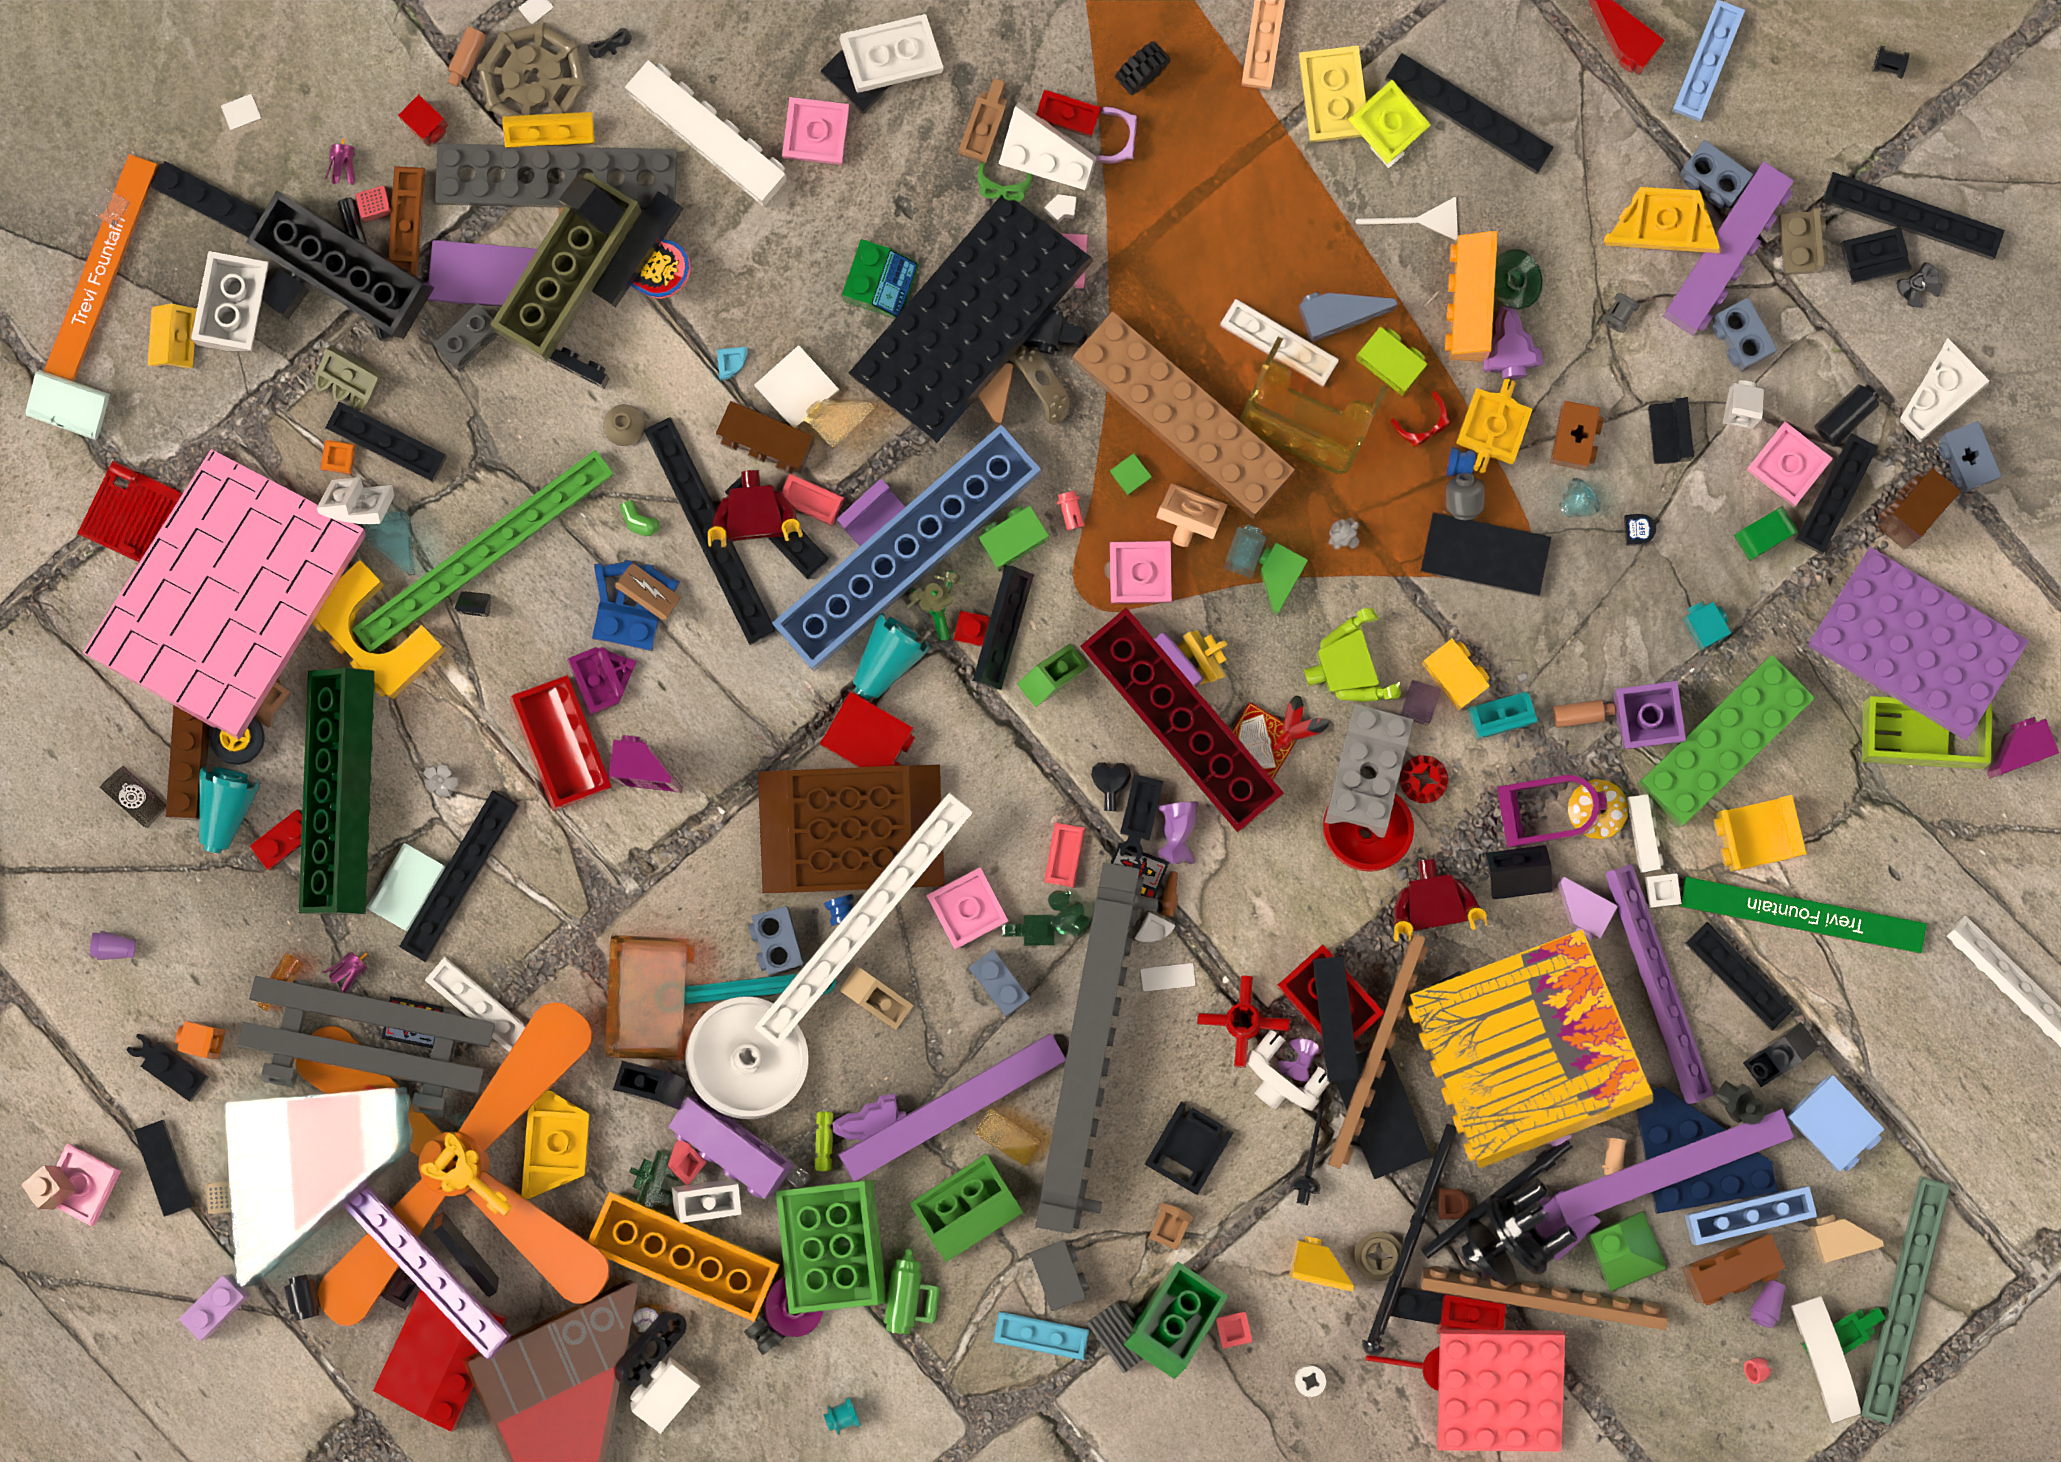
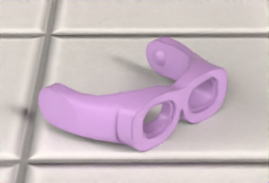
[1096,107,1137,163]

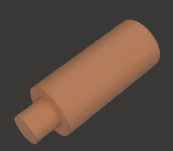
[447,27,487,88]
[1553,700,1615,728]

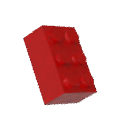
[1276,944,1384,1040]

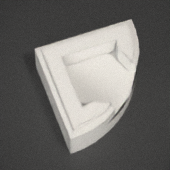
[1135,912,1176,943]

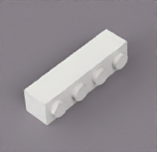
[1627,794,1663,873]

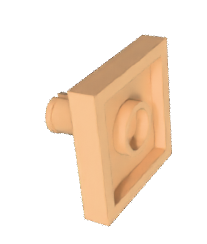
[1156,483,1227,547]

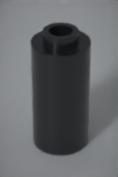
[1814,384,1879,447]

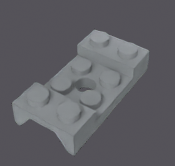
[1325,704,1414,838]

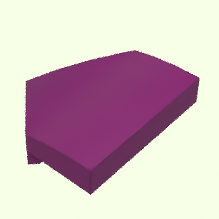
[567,646,637,715]

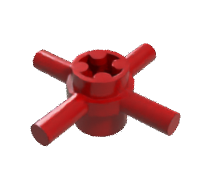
[1197,975,1290,1068]

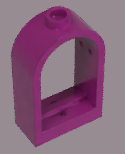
[1497,775,1608,848]

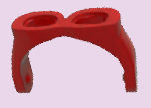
[1390,390,1451,448]

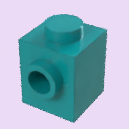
[1683,601,1731,651]

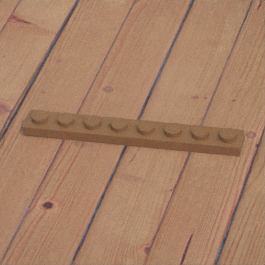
[1327,934,1428,1169]
[1421,1266,1668,1330]

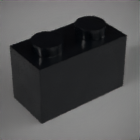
[613,1061,689,1110]

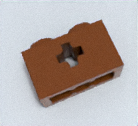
[1550,401,1604,471]

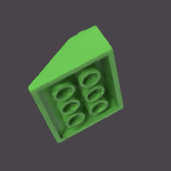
[776,1180,887,1314]

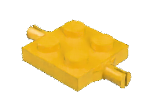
[1456,379,1533,473]

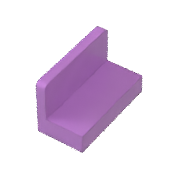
[837,479,905,546]

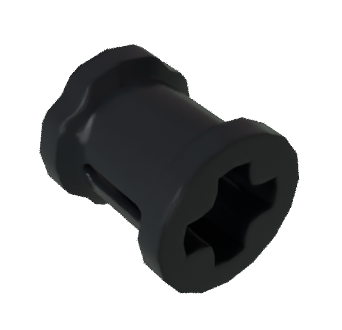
[1872,45,1910,79]

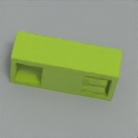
[1862,696,1992,769]

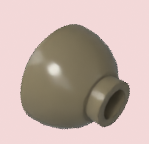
[603,404,645,446]

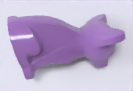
[1159,801,1198,864]

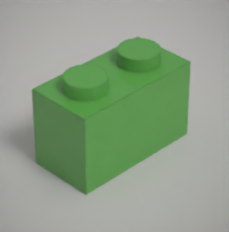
[978,505,1049,571]

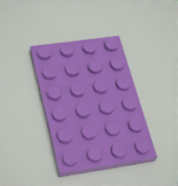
[1807,547,2029,741]

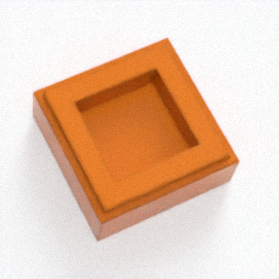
[320,440,357,475]

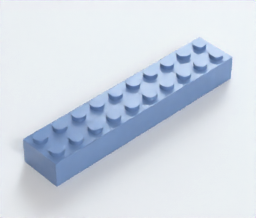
[772,425,1041,672]

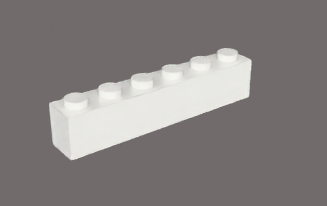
[625,60,787,207]

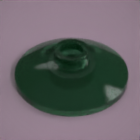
[1494,249,1543,310]

